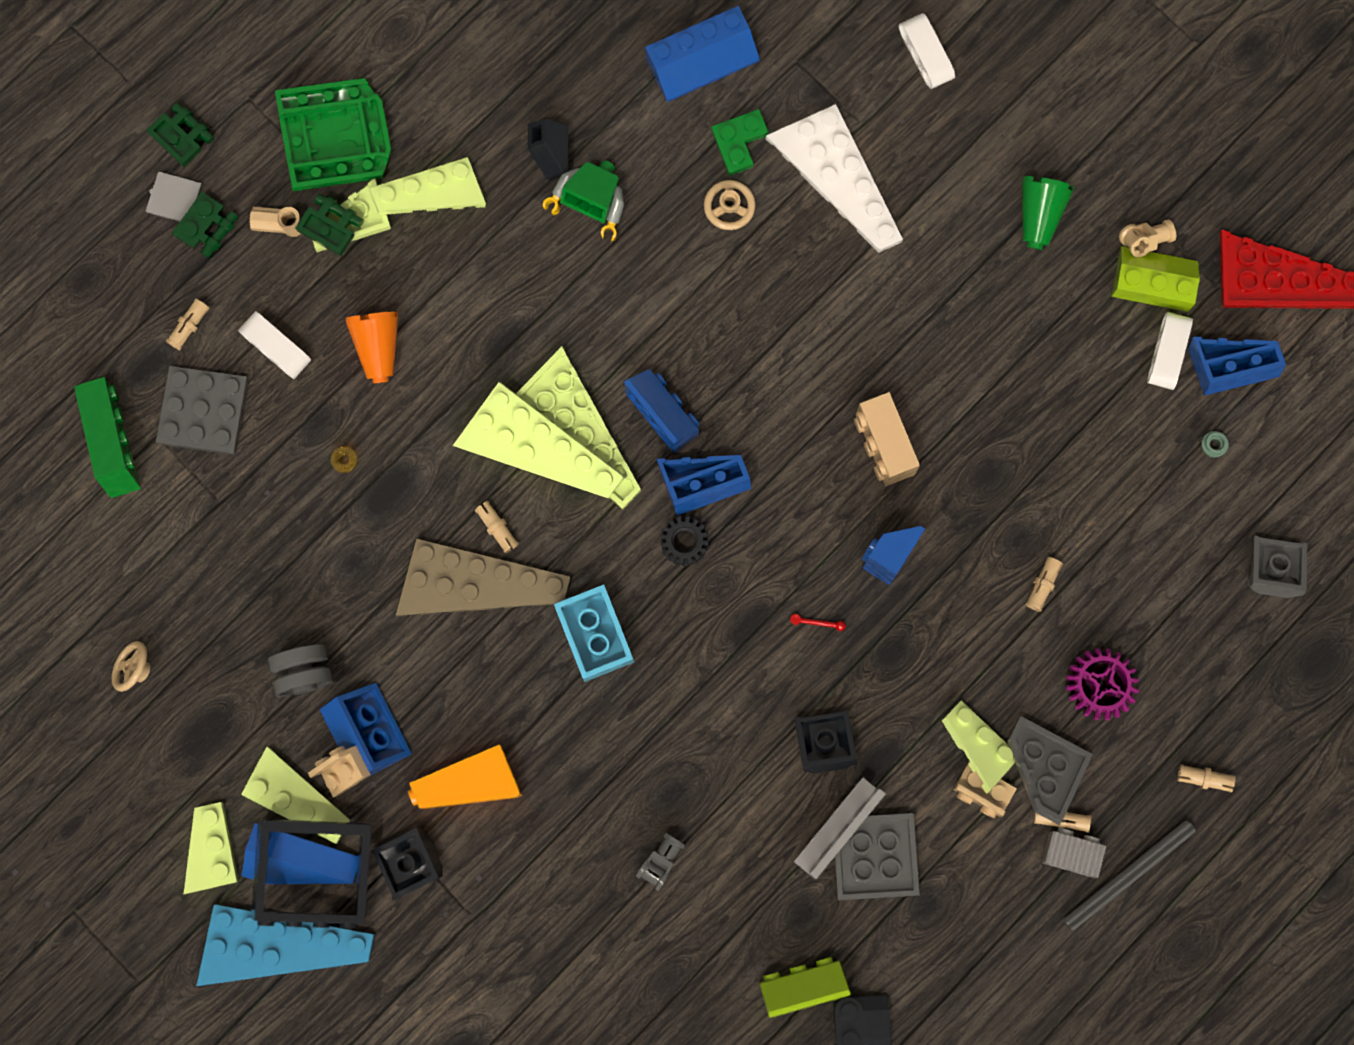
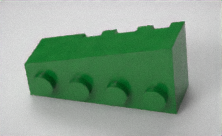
[74,377,141,498]

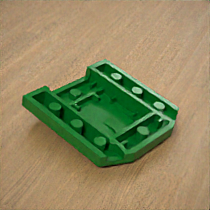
[275,78,391,191]

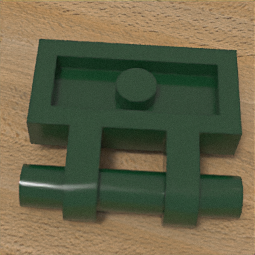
[146,102,215,167]
[172,191,238,259]
[295,194,364,257]

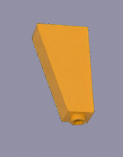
[408,745,522,809]

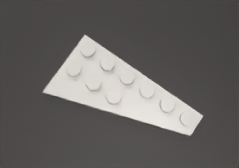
[766,104,903,253]

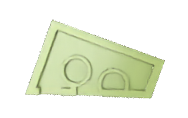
[313,179,391,252]
[942,701,1015,794]
[184,802,239,894]

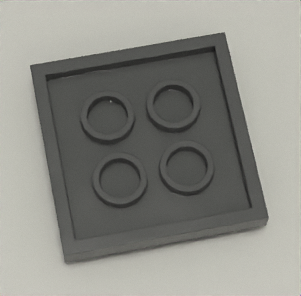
[156,366,249,455]
[834,813,920,900]

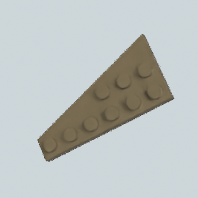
[396,539,571,617]

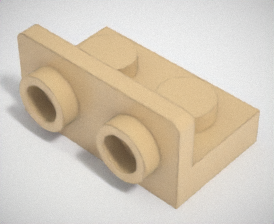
[308,746,370,798]
[953,761,1017,818]

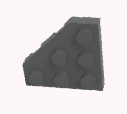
[1007,716,1093,825]

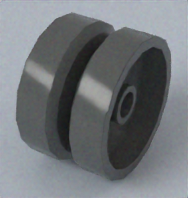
[267,645,334,697]

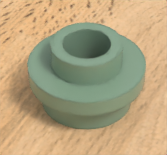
[1201,431,1229,458]

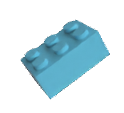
[554,585,634,682]

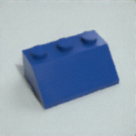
[624,369,699,454]
[862,526,925,585]
[320,683,412,776]

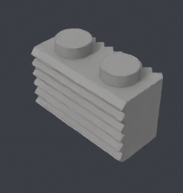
[1042,828,1106,878]

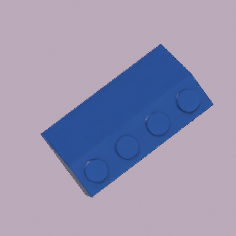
[645,6,760,102]

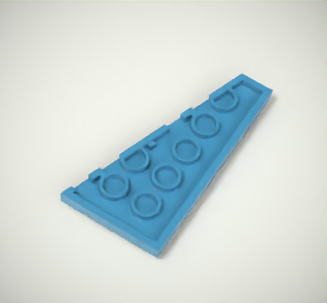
[197,904,375,986]

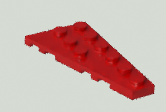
[1219,230,1354,309]

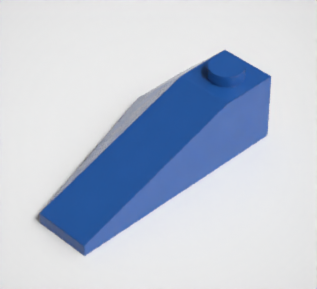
[242,823,359,884]

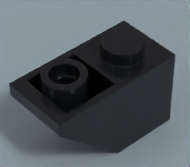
[528,118,569,180]

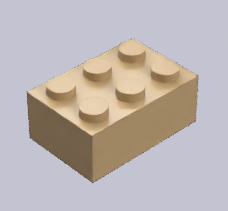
[854,392,920,487]

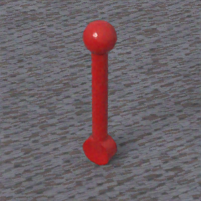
[790,614,846,631]

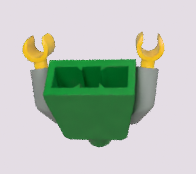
[543,161,624,241]

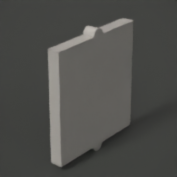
[146,172,202,222]

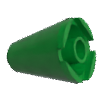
[1022,176,1074,250]

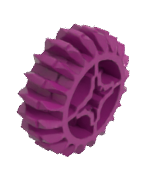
[1066,648,1139,721]

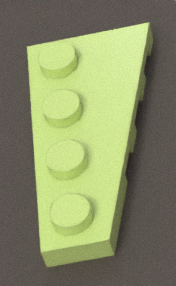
[370,157,486,215]
[241,747,350,844]

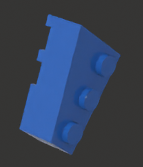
[1188,337,1286,396]
[657,455,751,516]

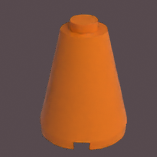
[345,311,398,384]

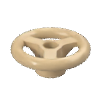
[704,180,755,230]
[112,641,150,692]

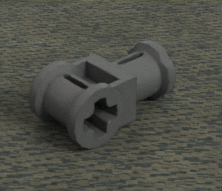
[636,833,685,891]

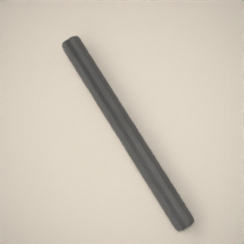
[1064,821,1196,930]

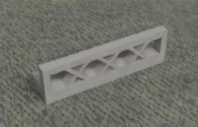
[794,778,885,879]

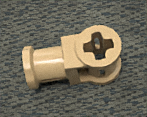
[1119,219,1176,257]

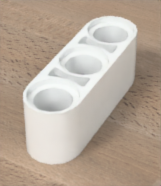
[899,13,955,89]
[238,311,311,379]
[1147,312,1193,390]

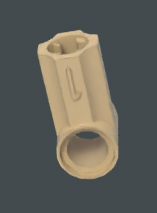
[250,207,302,237]

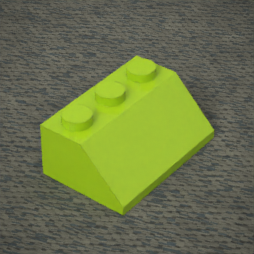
[1112,246,1200,312]
[759,957,850,1018]

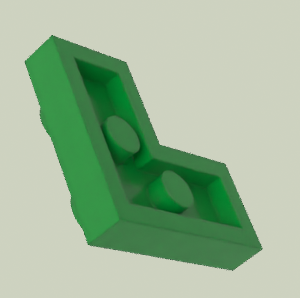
[711,109,768,176]

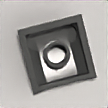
[1248,535,1307,598]

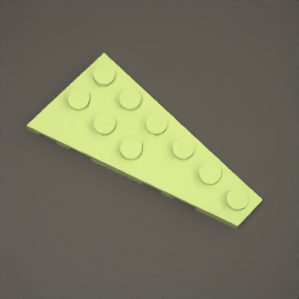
[516,346,641,510]
[453,382,625,498]

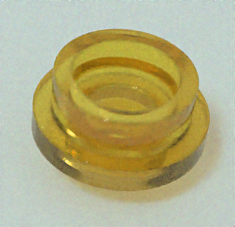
[331,447,357,473]

